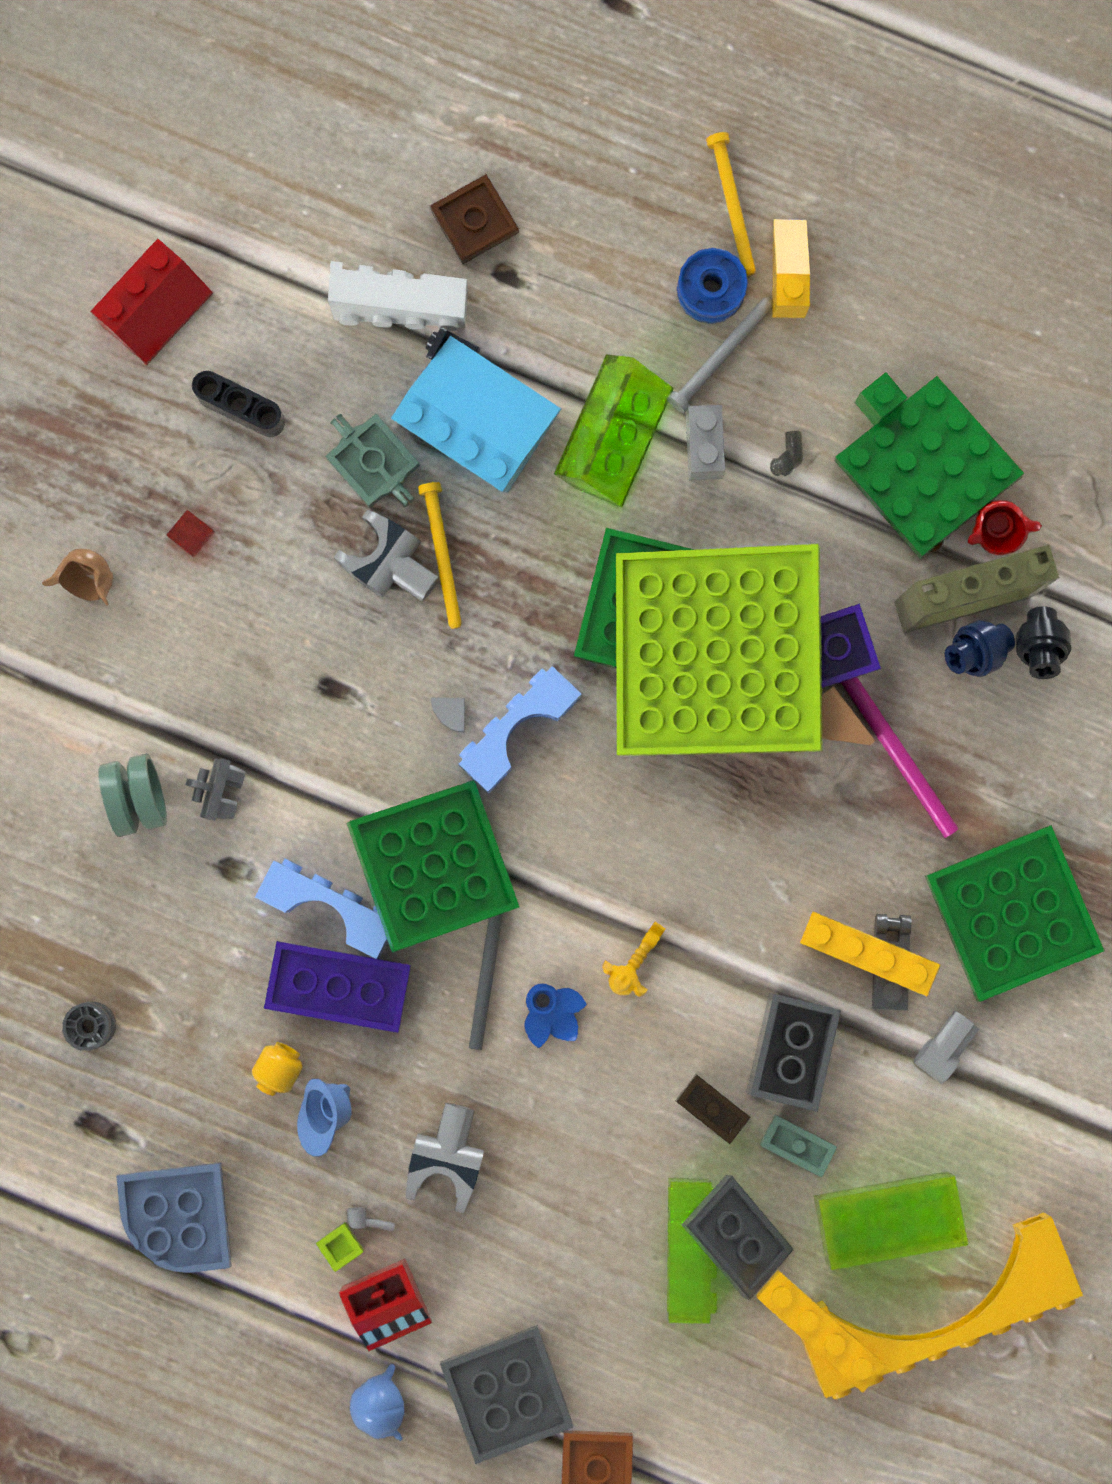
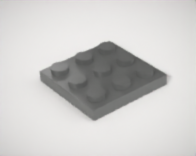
[440,1325,574,1464]

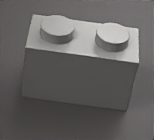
[686,405,725,481]

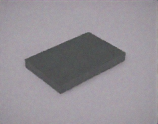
[681,1175,794,1300]

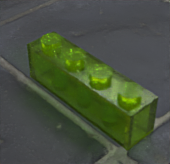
[667,1178,717,1324]

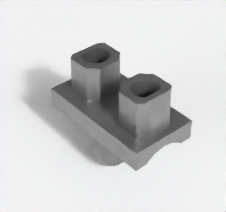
[185,758,246,820]

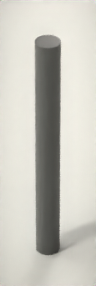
[469,915,503,1050]

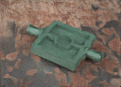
[325,414,420,508]

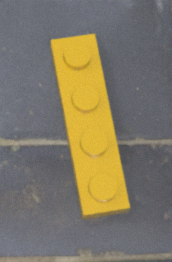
[800,912,941,996]
[756,1270,886,1393]

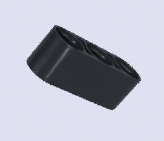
[192,370,285,437]

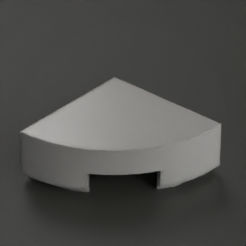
[431,698,465,732]

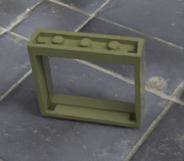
[894,545,1059,633]

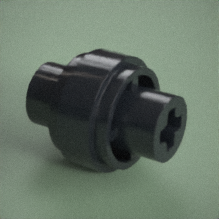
[1016,606,1071,679]

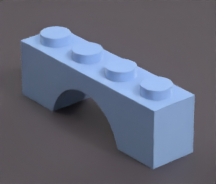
[459,666,582,794]
[255,859,388,959]

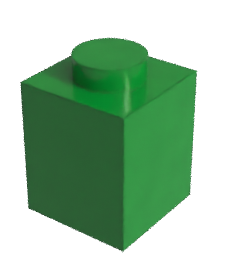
[854,372,907,425]

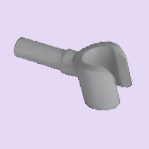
[347,1207,395,1232]

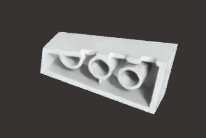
[328,261,468,331]

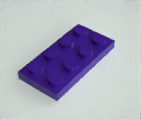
[264,941,411,1033]

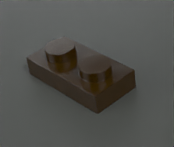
[675,1074,751,1144]

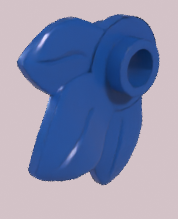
[524,984,587,1048]

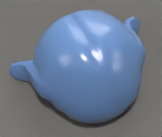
[350,1364,404,1441]

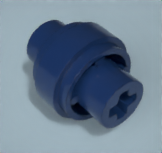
[944,620,1015,677]

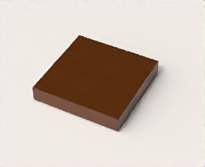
[430,174,519,264]

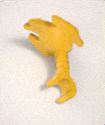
[602,921,666,997]

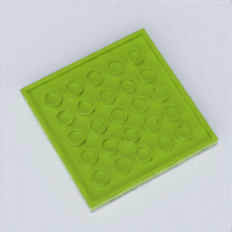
[616,544,823,756]

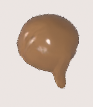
[42,549,113,606]

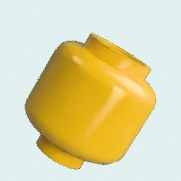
[252,1042,303,1096]

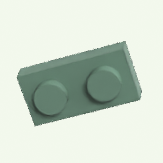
[759,1114,837,1178]

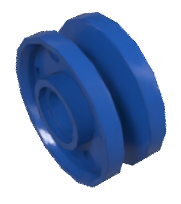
[676,248,748,324]

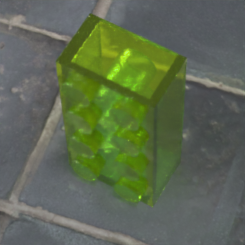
[813,1171,968,1270]

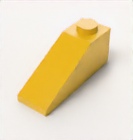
[772,220,810,318]

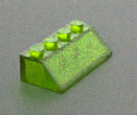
[554,354,674,507]

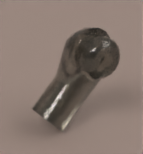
[770,431,803,476]

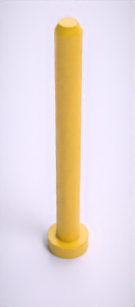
[706,132,756,276]
[418,482,462,629]

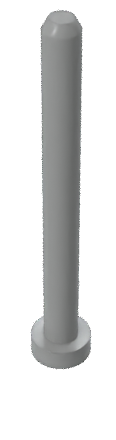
[667,297,773,413]

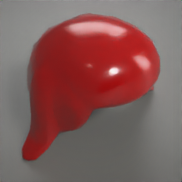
[968,500,1042,555]

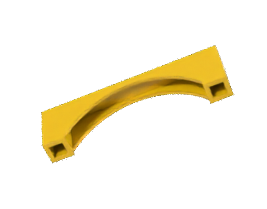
[800,1212,1083,1399]

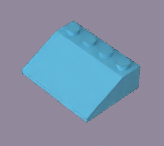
[391,336,562,493]

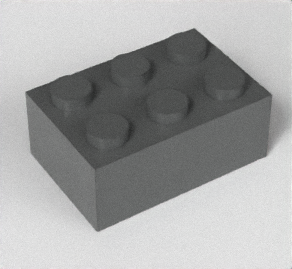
[746,993,841,1112]

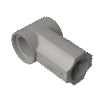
[913,1011,979,1084]

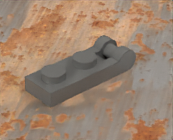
[872,914,912,1011]

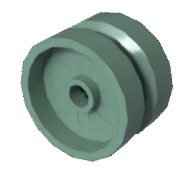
[98,753,167,837]

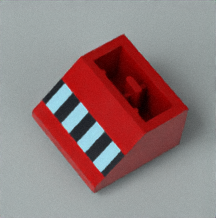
[338,1258,432,1351]

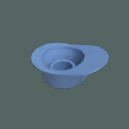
[297,1079,352,1157]

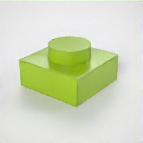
[315,1222,364,1272]

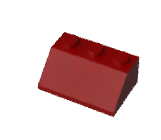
[90,238,213,365]

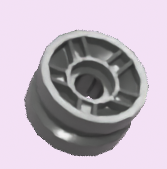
[62,1002,116,1051]

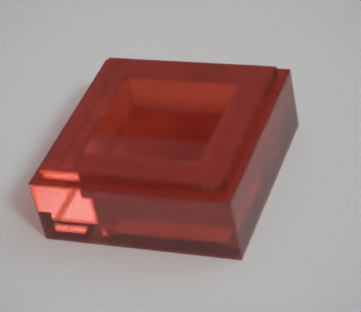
[166,510,214,558]

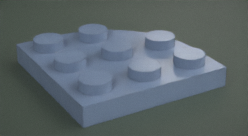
[116,1162,232,1273]

